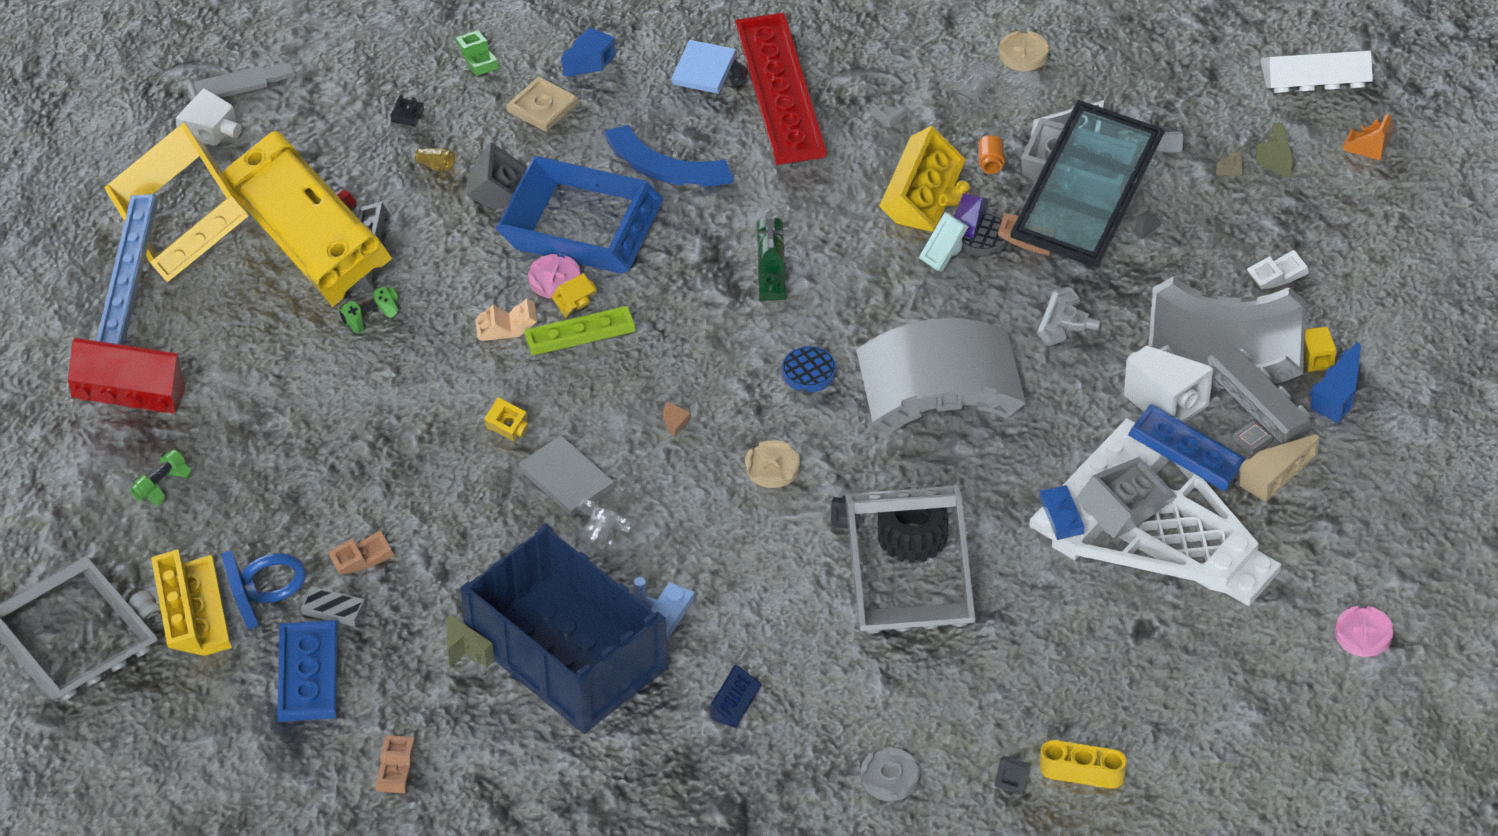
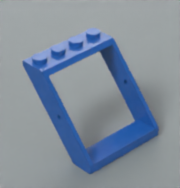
[496,156,664,274]

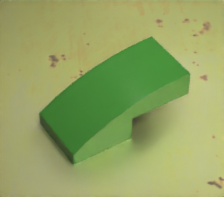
[455,30,499,76]

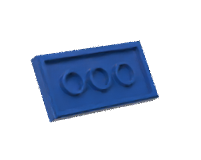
[1128,404,1246,491]
[277,620,338,722]

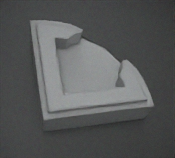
[871,105,908,128]

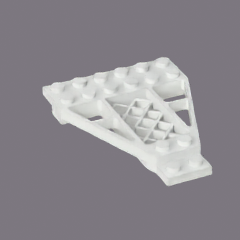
[1029,418,1282,606]

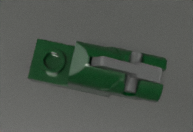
[757,218,786,301]

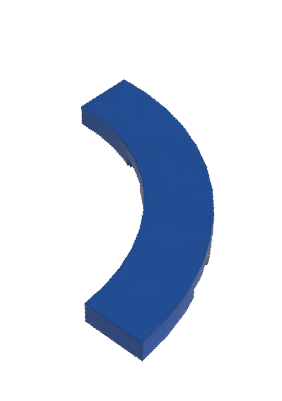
[604,125,733,187]

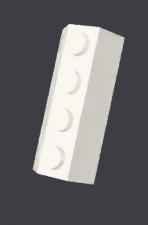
[1261,51,1373,93]

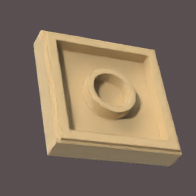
[506,76,578,132]

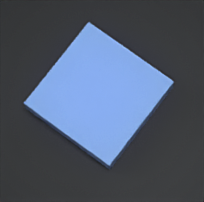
[671,40,737,94]

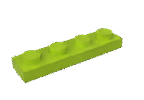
[524,306,635,356]

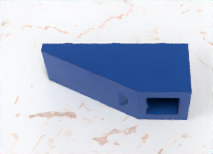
[1310,342,1361,423]

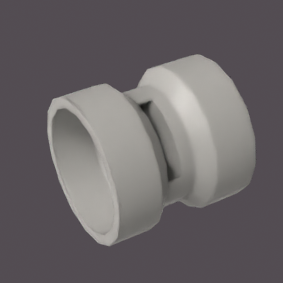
[128,591,163,630]

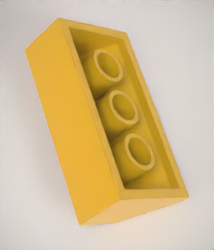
[879,126,966,232]

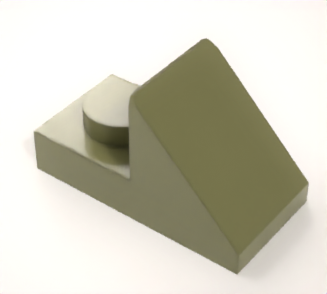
[1255,122,1293,177]
[446,615,495,668]

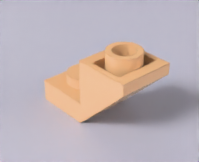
[475,298,537,341]

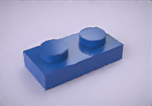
[1040,485,1085,540]

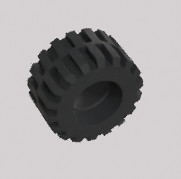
[878,487,949,563]

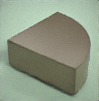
[1216,151,1243,176]

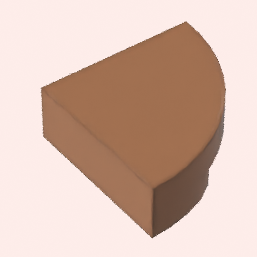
[663,402,691,436]

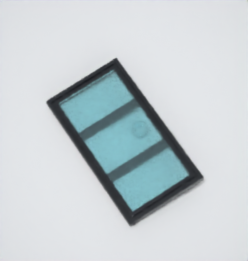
[1010,100,1165,268]

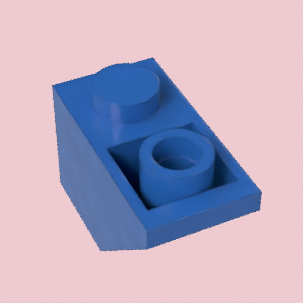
[561,27,616,77]

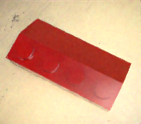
[67,338,185,414]

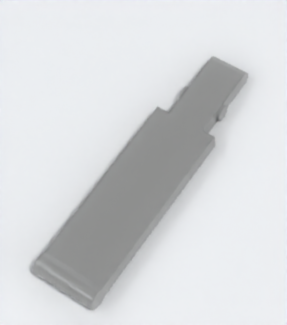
[186,63,296,101]

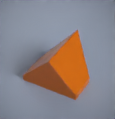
[1342,114,1395,160]

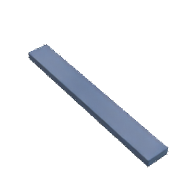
[96,194,159,345]

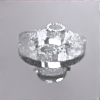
[577,498,633,549]

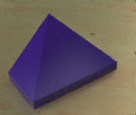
[954,193,988,238]

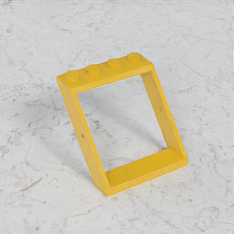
[104,122,249,282]

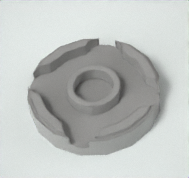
[860,747,920,802]

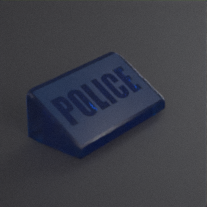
[710,665,762,729]

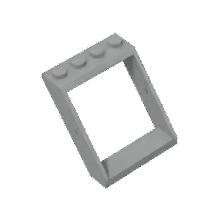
[845,486,975,633]
[0,556,158,701]

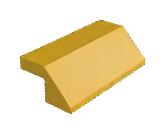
[151,549,232,656]

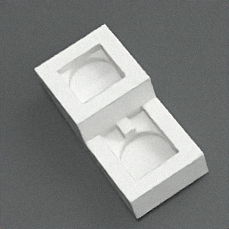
[1247,250,1309,289]

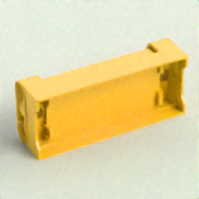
[223,131,392,307]

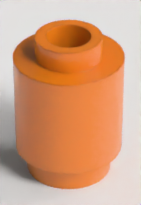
[978,135,1005,174]

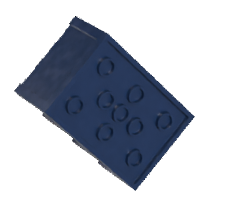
[460,523,669,735]

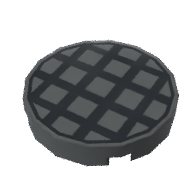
[962,213,1008,256]

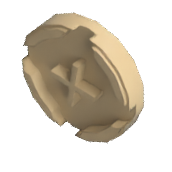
[998,31,1049,71]
[745,440,800,488]

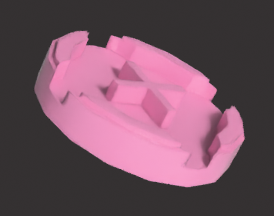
[528,254,581,298]
[1335,606,1393,657]

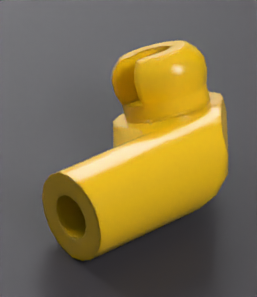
[939,180,970,207]

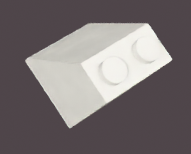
[1124,346,1213,423]

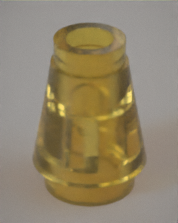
[415,148,455,173]

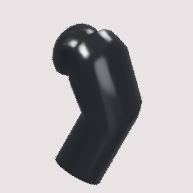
[729,60,748,86]

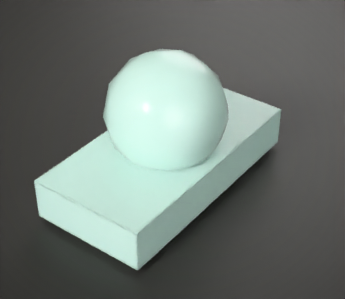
[919,212,969,272]

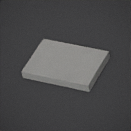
[518,436,614,517]

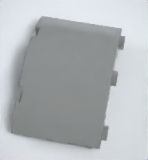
[1148,276,1306,389]
[856,318,1026,433]

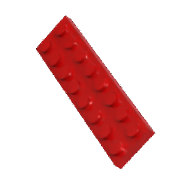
[735,12,826,165]

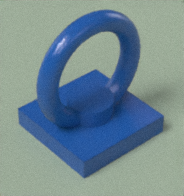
[221,550,306,630]

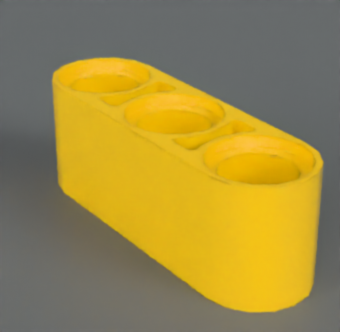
[1040,740,1127,789]

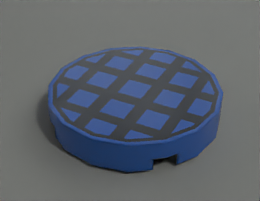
[782,346,836,392]

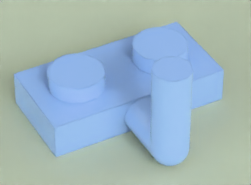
[634,577,695,639]

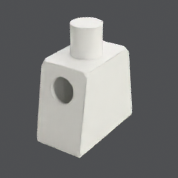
[175,88,242,146]

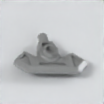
[1037,287,1101,346]

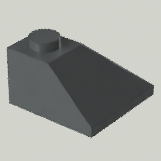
[467,142,528,208]

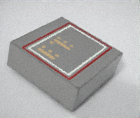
[1233,420,1273,456]

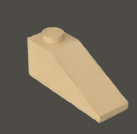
[1239,434,1320,502]

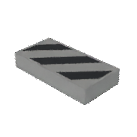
[301,587,365,627]

